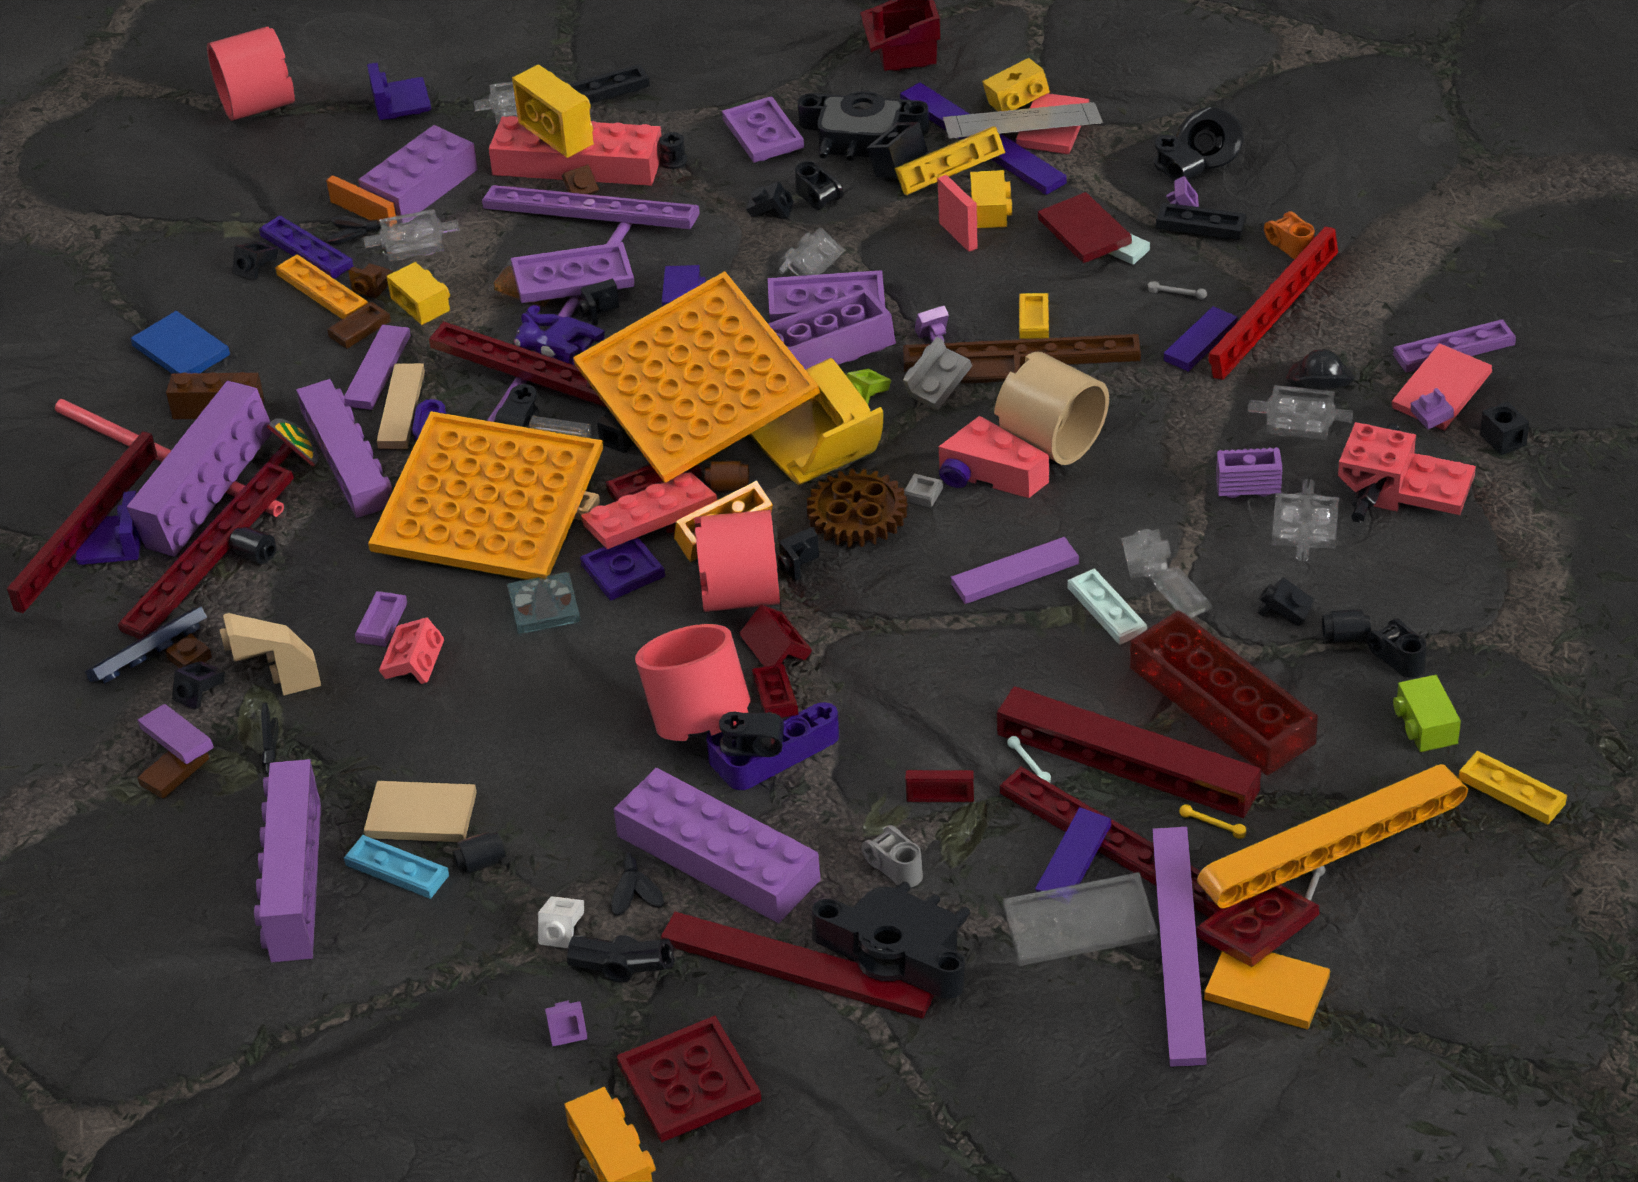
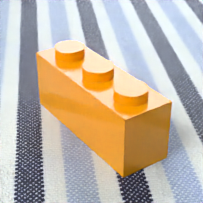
[674,481,773,562]
[564,1086,656,1182]

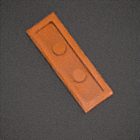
[326,175,397,230]

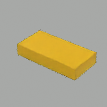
[1019,293,1049,339]

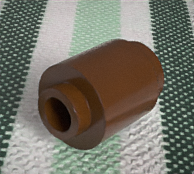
[705,461,749,492]

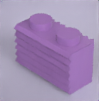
[1216,447,1282,498]

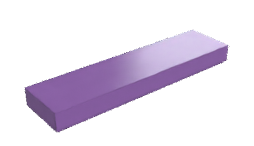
[1393,319,1516,373]
[344,325,411,410]
[951,537,1079,604]

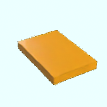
[1204,951,1330,1030]

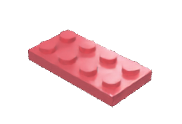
[581,472,717,549]

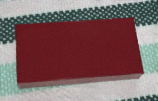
[905,770,974,802]

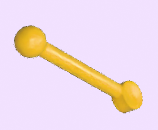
[1179,804,1246,839]

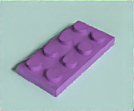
[511,242,634,303]
[768,270,885,323]

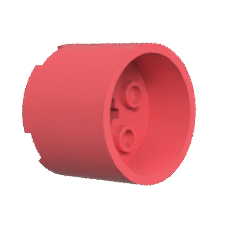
[207,26,295,121]
[694,509,780,612]
[635,624,751,741]

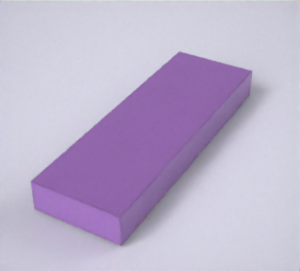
[137,704,214,764]

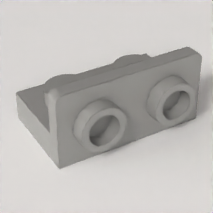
[903,337,972,410]

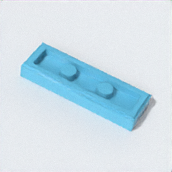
[344,835,449,899]

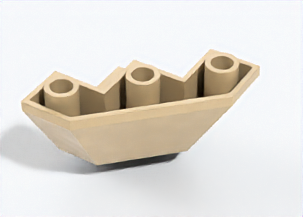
[220,613,321,695]

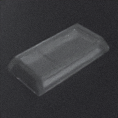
[1151,566,1213,620]

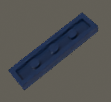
[85,607,207,684]

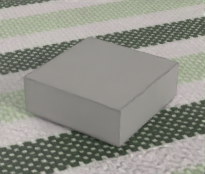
[904,474,943,508]

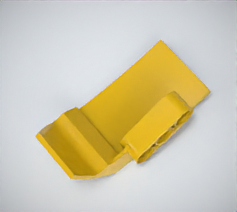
[749,358,883,485]

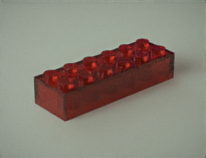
[1130,610,1318,776]

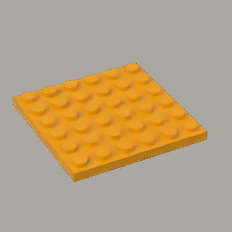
[573,271,820,483]
[368,411,603,583]

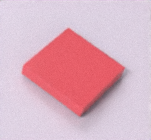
[937,175,978,252]

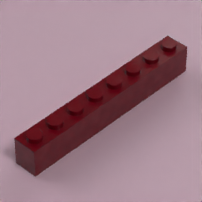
[997,686,1261,819]

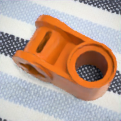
[1264,211,1315,260]

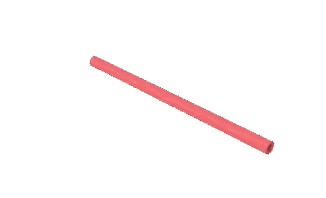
[55,399,284,517]

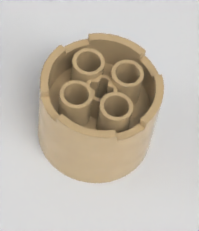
[994,352,1109,465]

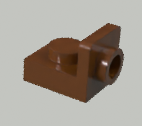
[348,263,393,299]

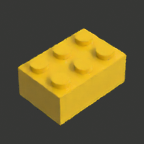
[512,64,594,158]

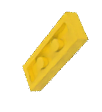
[1458,750,1567,825]

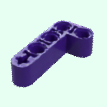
[706,702,839,790]

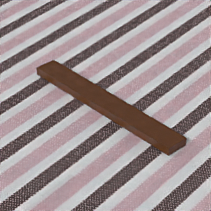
[903,334,1141,372]

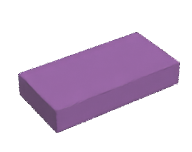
[355,591,407,647]

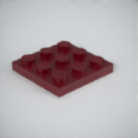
[616,1016,762,1143]

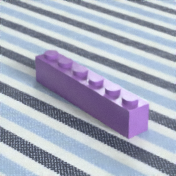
[296,379,393,518]

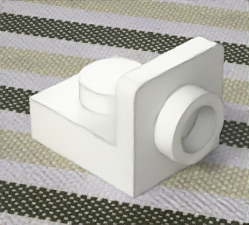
[538,896,584,948]

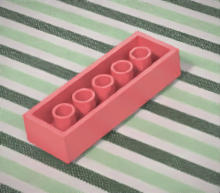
[489,116,662,186]

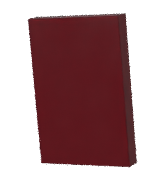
[1038,192,1132,264]
[1196,885,1319,967]

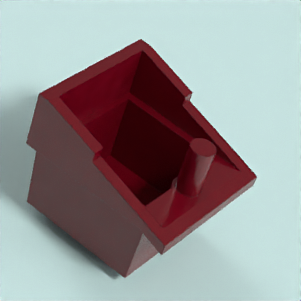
[860,0,941,71]

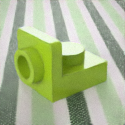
[846,368,891,404]

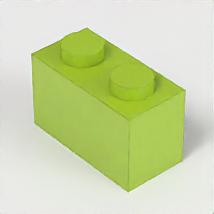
[1393,675,1461,752]

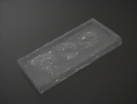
[1003,872,1158,966]

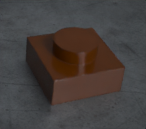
[562,165,599,195]
[165,633,212,668]

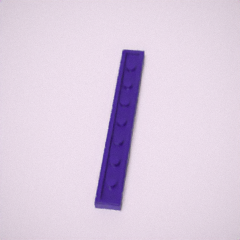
[900,82,1067,195]

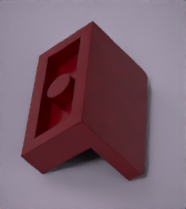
[740,604,813,667]

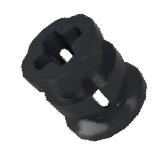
[659,132,687,169]

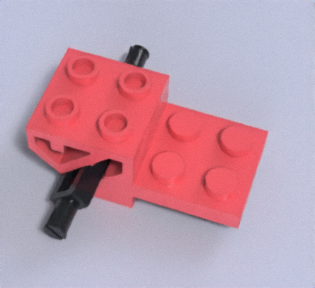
[1338,422,1476,523]

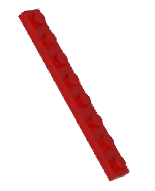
[1209,226,1338,380]

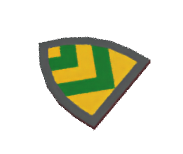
[267,419,318,467]

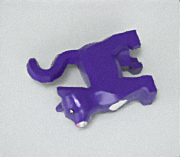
[514,305,605,365]

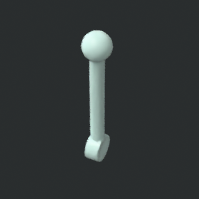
[1007,736,1051,783]

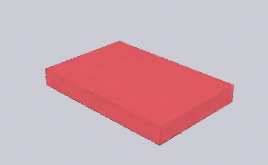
[1016,93,1089,154]
[1392,343,1492,431]

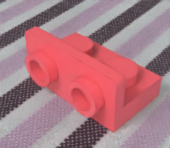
[379,617,444,684]

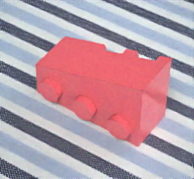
[939,416,1049,498]

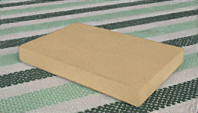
[364,781,477,842]

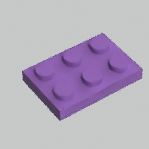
[722,96,804,163]

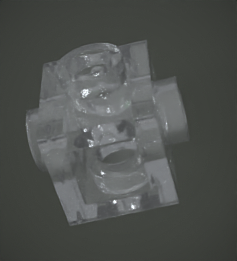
[1121,529,1172,579]

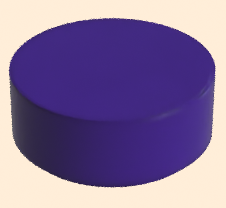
[939,458,971,488]

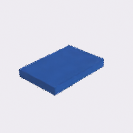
[130,311,230,374]

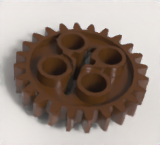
[806,469,907,547]

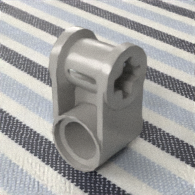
[861,825,923,887]

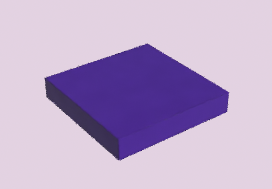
[580,537,665,601]

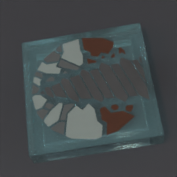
[507,572,581,634]

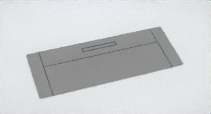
[943,102,1103,138]

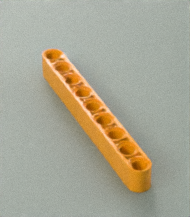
[1197,764,1468,908]

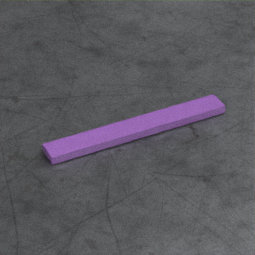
[482,185,700,229]
[1153,827,1207,1067]

